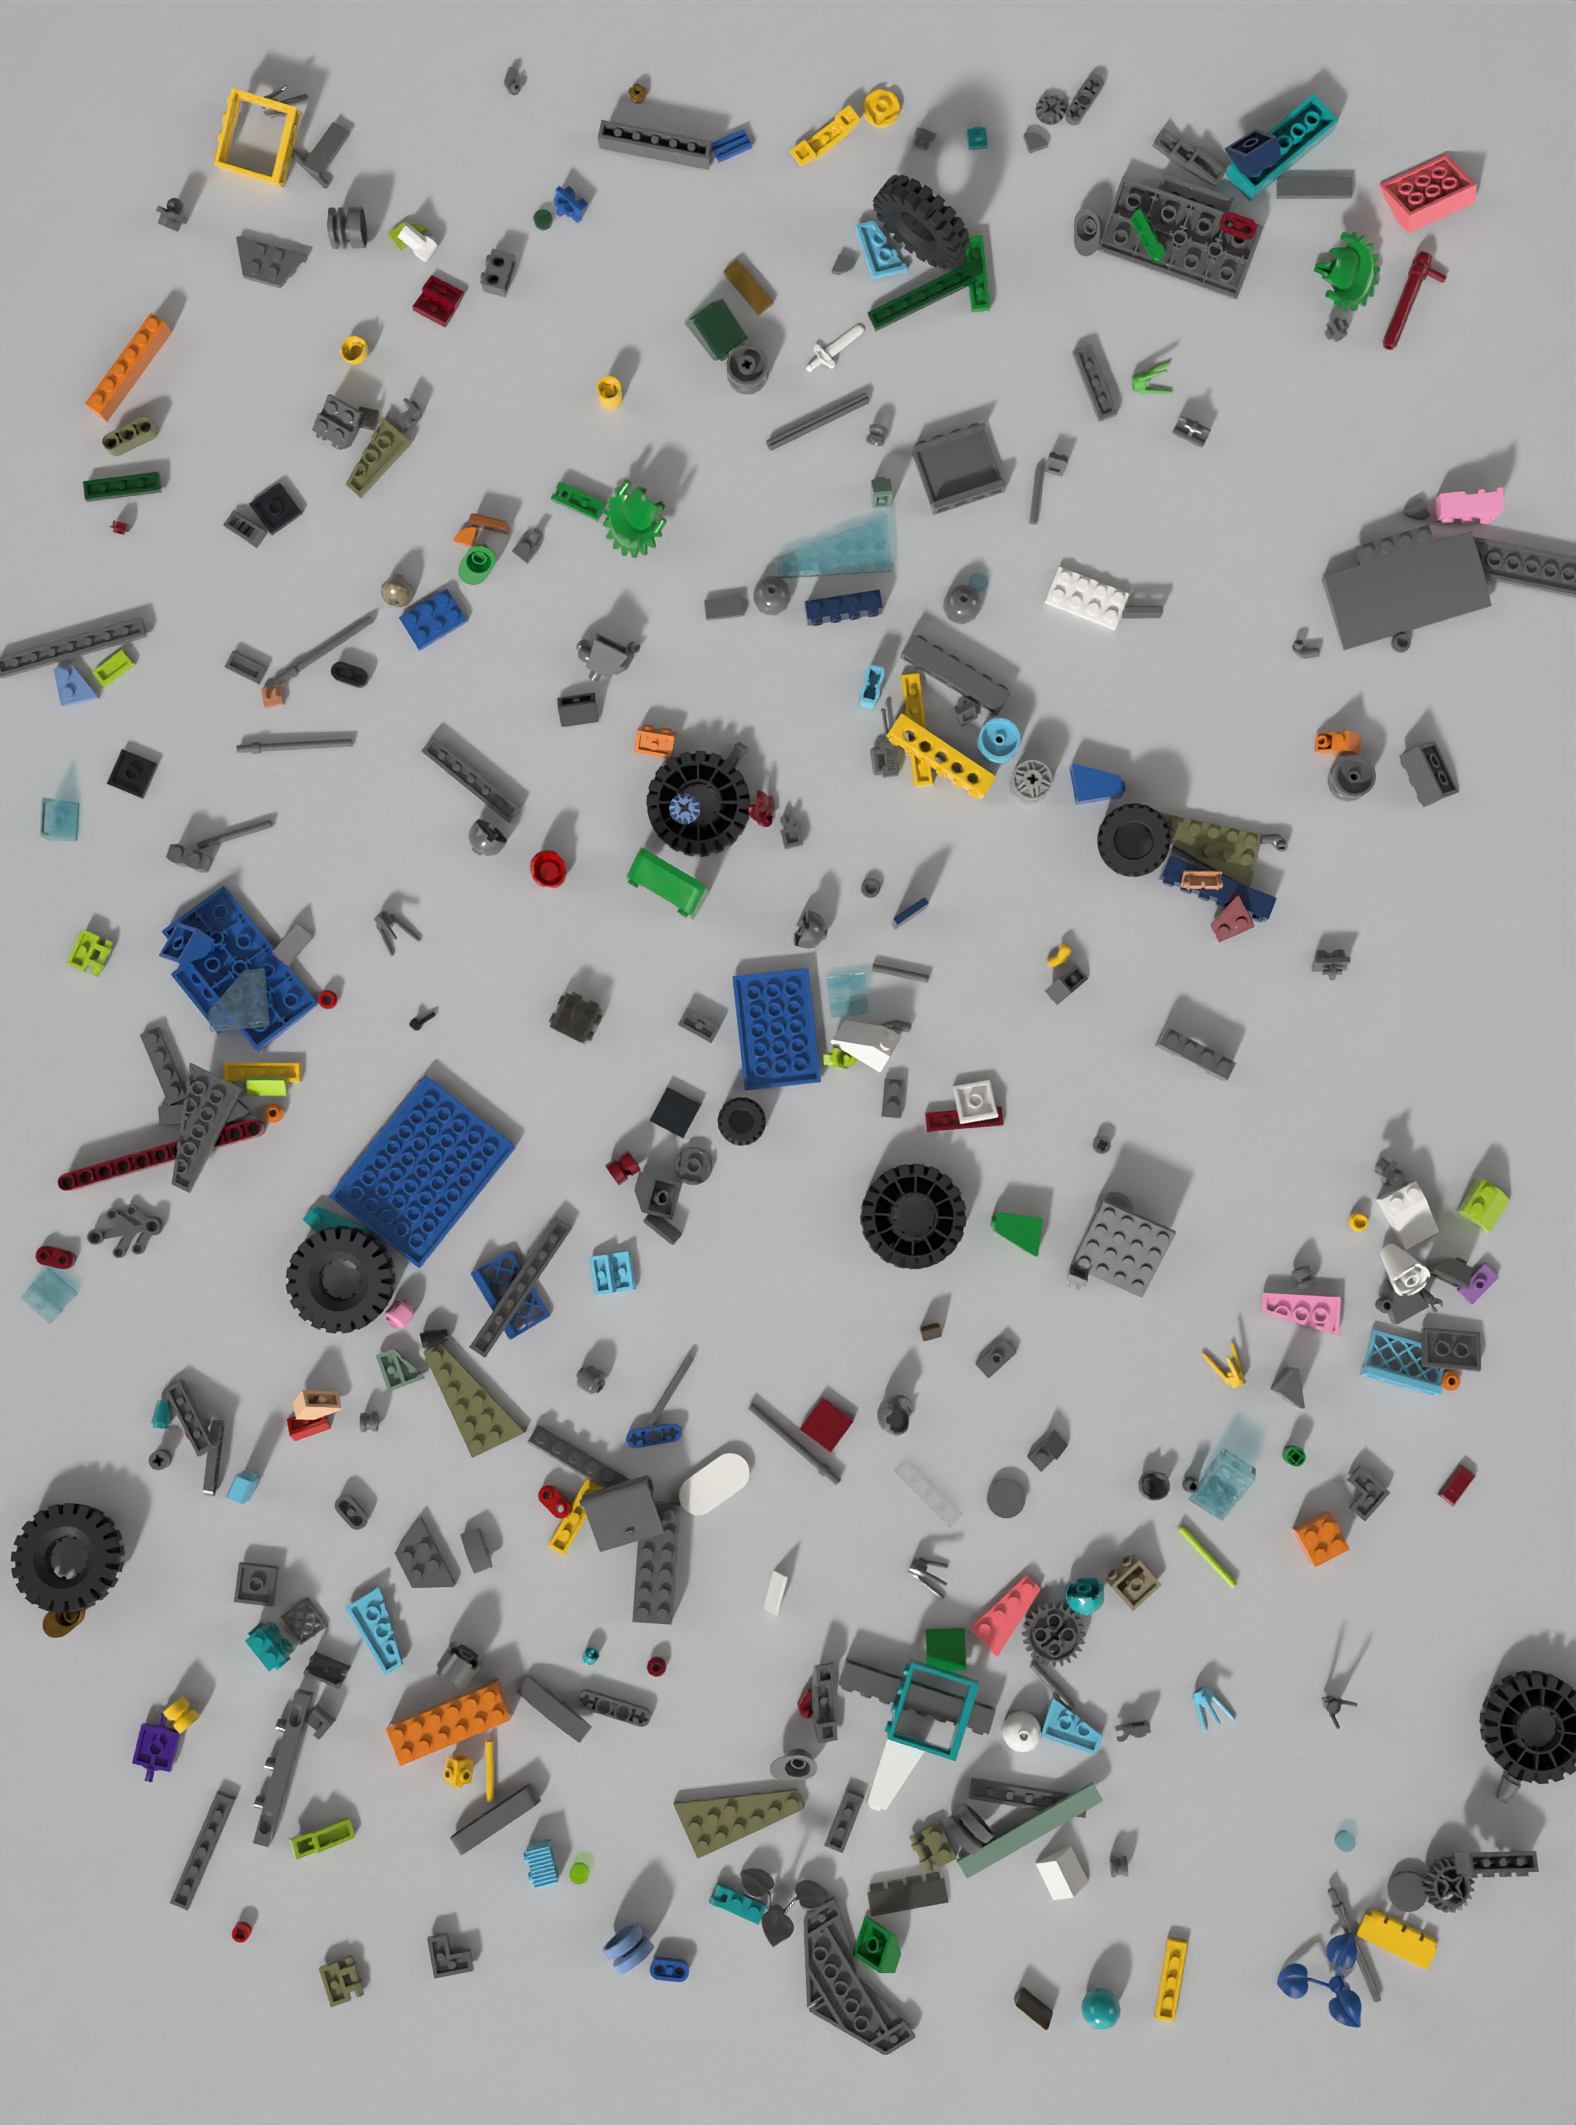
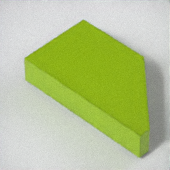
[388,223,428,250]

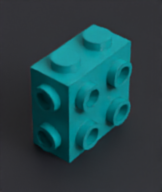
[245,1621,293,1672]

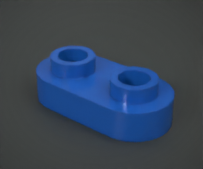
[650,1957,689,1982]

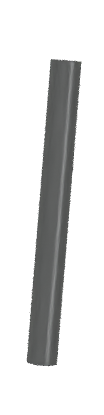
[197,820,273,850]
[647,1356,694,1426]

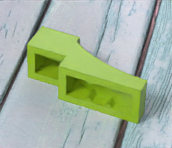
[288,1818,355,1860]

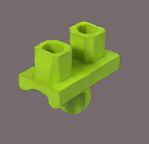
[823,1048,857,1070]

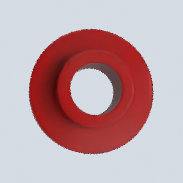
[318,990,338,1009]

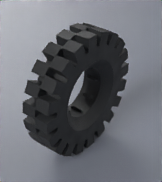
[873,175,970,269]
[646,750,750,857]
[860,1163,967,1270]
[286,1226,395,1334]
[10,1503,125,1612]
[1479,1670,1576,1784]

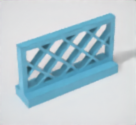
[1360,1329,1444,1396]

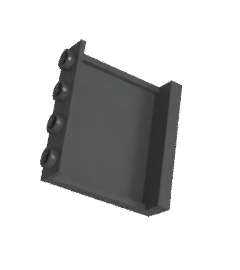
[912,423,1006,515]

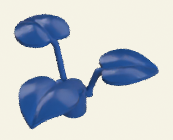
[1277,1932,1362,2028]

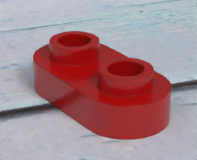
[538,1485,572,1519]

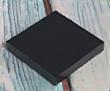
[249,482,302,536]
[107,749,158,799]
[649,1087,701,1139]

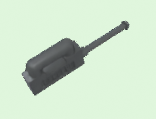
[870,708,899,778]

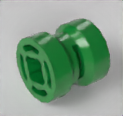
[1282,1445,1306,1467]

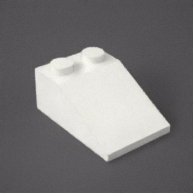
[830,1020,902,1072]
[1376,1181,1439,1250]

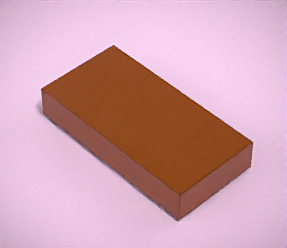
[469,513,510,534]

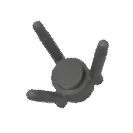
[262,85,308,118]
[374,911,420,956]
[908,1557,948,1599]
[1321,1696,1357,1729]

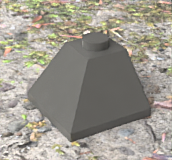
[634,1171,682,1220]
[1426,1257,1472,1289]

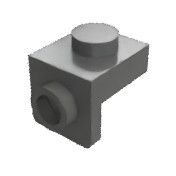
[397,398,421,432]

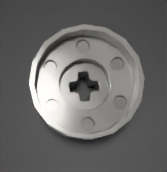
[1009,760,1053,805]

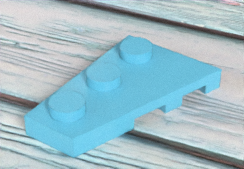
[855,220,908,280]

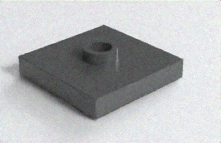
[234,1562,279,1607]

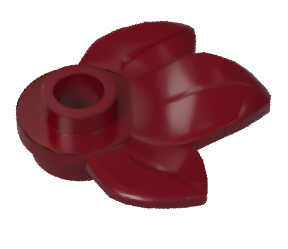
[747,790,775,827]

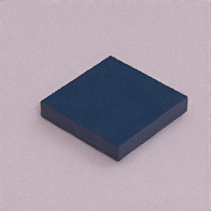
[892,898,929,930]

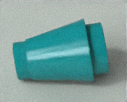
[151,1400,171,1429]

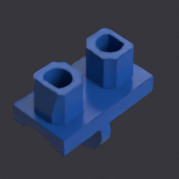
[553,186,588,223]

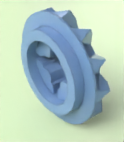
[669,793,700,824]

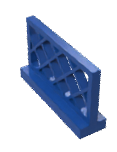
[470,1250,550,1340]

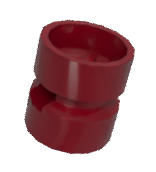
[605,1150,641,1185]

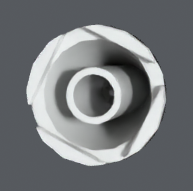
[1380,1244,1430,1296]

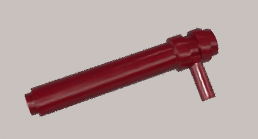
[1382,251,1447,350]

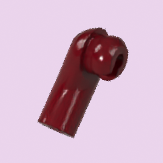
[797,1688,813,1719]

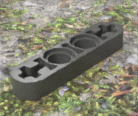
[203,1420,225,1497]
[577,1689,651,1727]

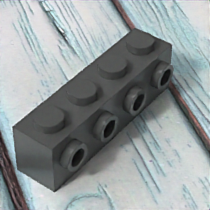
[1454,1851,1539,1878]

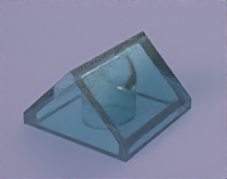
[39,797,79,841]

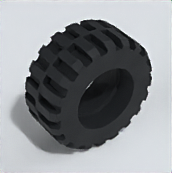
[1097,803,1171,877]

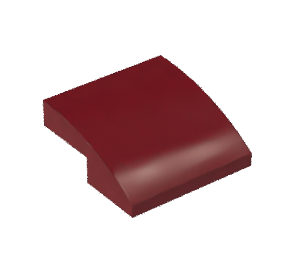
[413,275,464,328]

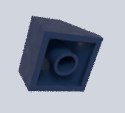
[1225,129,1282,178]

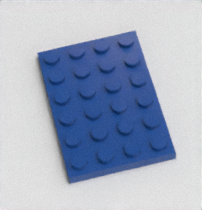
[732,968,821,1091]

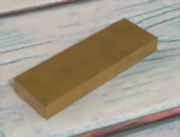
[723,260,773,316]

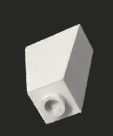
[866,1733,924,1811]

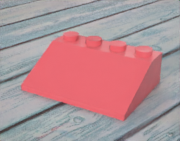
[1380,154,1477,234]

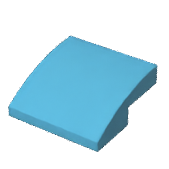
[589,1251,636,1295]

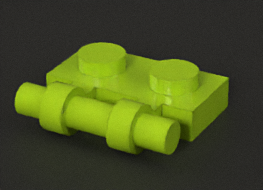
[66,929,114,977]

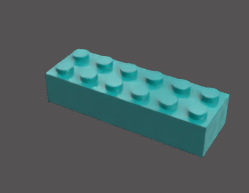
[1225,93,1339,202]

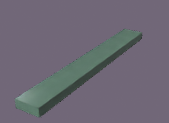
[957,1782,1103,1879]

